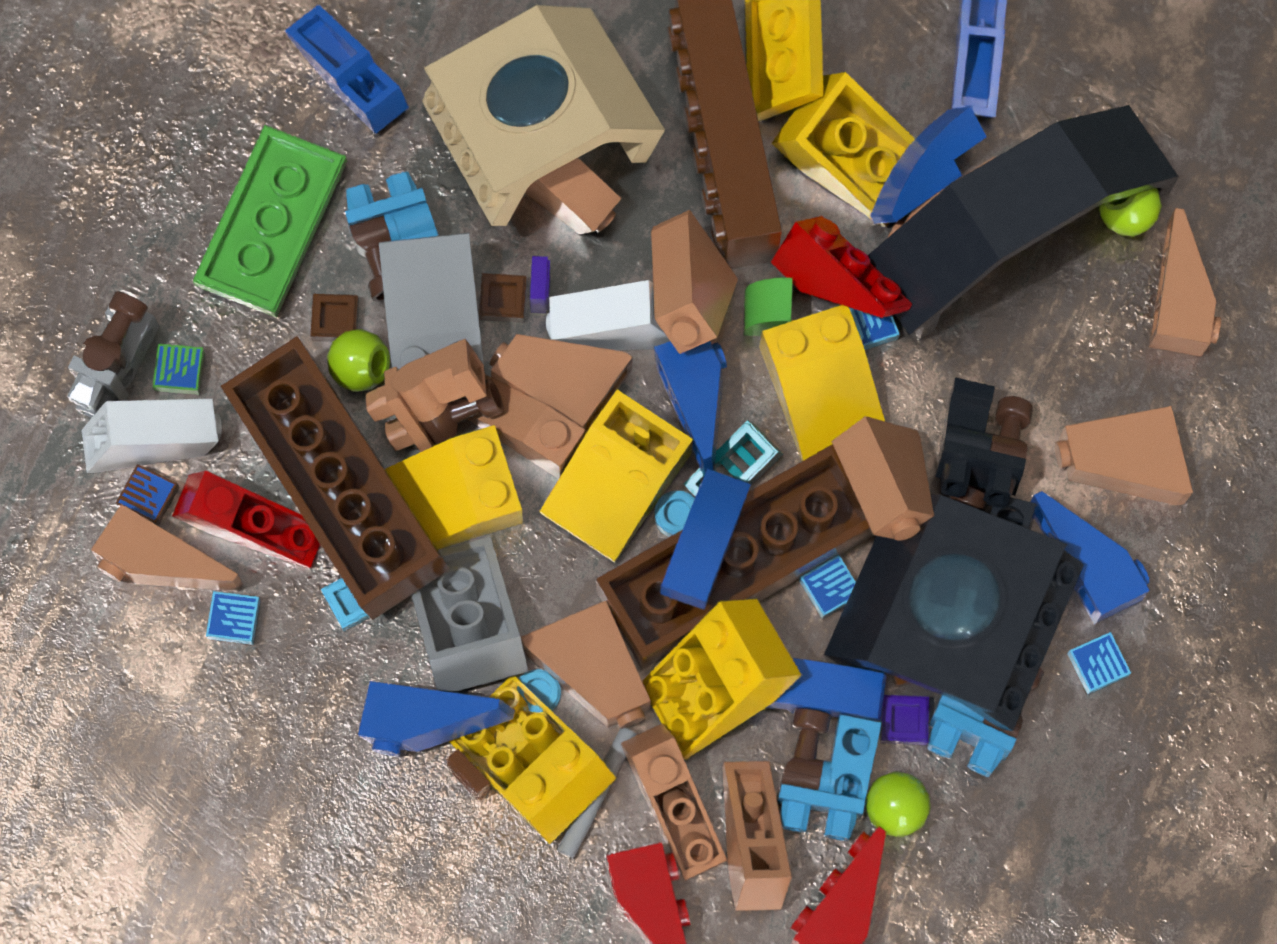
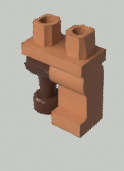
[366,338,504,452]

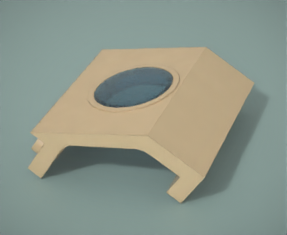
[422,5,665,226]

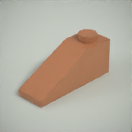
[1149,208,1221,357]
[456,374,586,480]
[91,504,243,592]
[722,761,792,911]

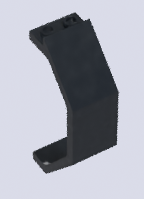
[868,105,1179,340]

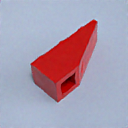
[771,216,912,318]
[172,470,320,569]
[790,826,886,944]
[606,842,691,944]

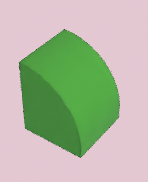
[743,278,792,336]

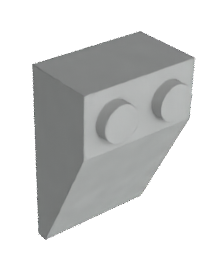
[379,232,485,374]
[412,536,528,692]

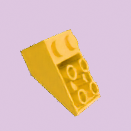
[539,390,693,563]
[642,599,802,760]
[448,676,617,844]

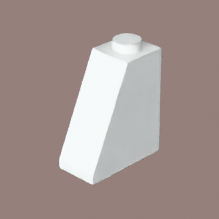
[546,280,670,351]
[82,399,222,473]

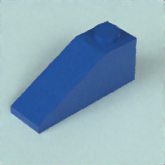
[654,341,727,476]
[1030,491,1150,625]
[358,681,515,756]

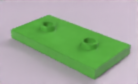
[193,125,347,318]

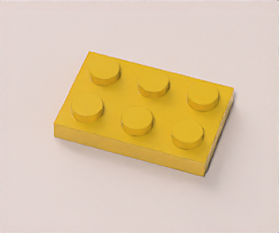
[745,0,824,121]

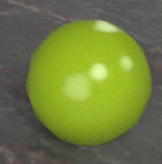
[1099,188,1162,236]
[326,329,390,392]
[865,771,931,838]

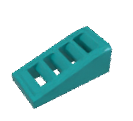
[684,420,784,497]

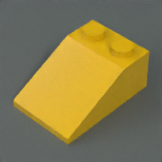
[771,72,915,227]
[759,305,885,461]
[385,425,523,549]

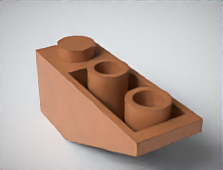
[620,724,727,880]

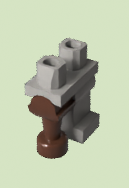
[67,291,160,418]

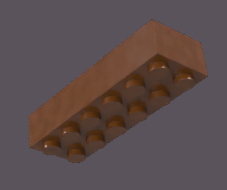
[667,0,782,269]
[220,336,450,620]
[596,444,874,669]

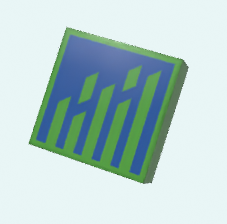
[152,344,205,395]

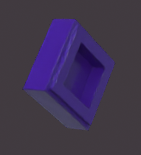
[530,256,551,313]
[880,695,929,745]

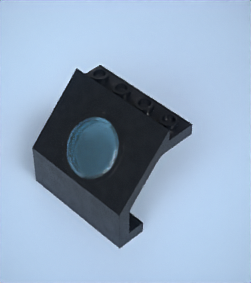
[824,494,1084,731]

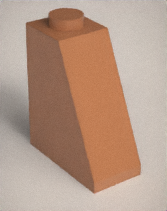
[525,158,621,234]
[651,210,738,354]
[489,334,632,433]
[1054,406,1193,505]
[832,416,934,541]
[521,600,651,729]

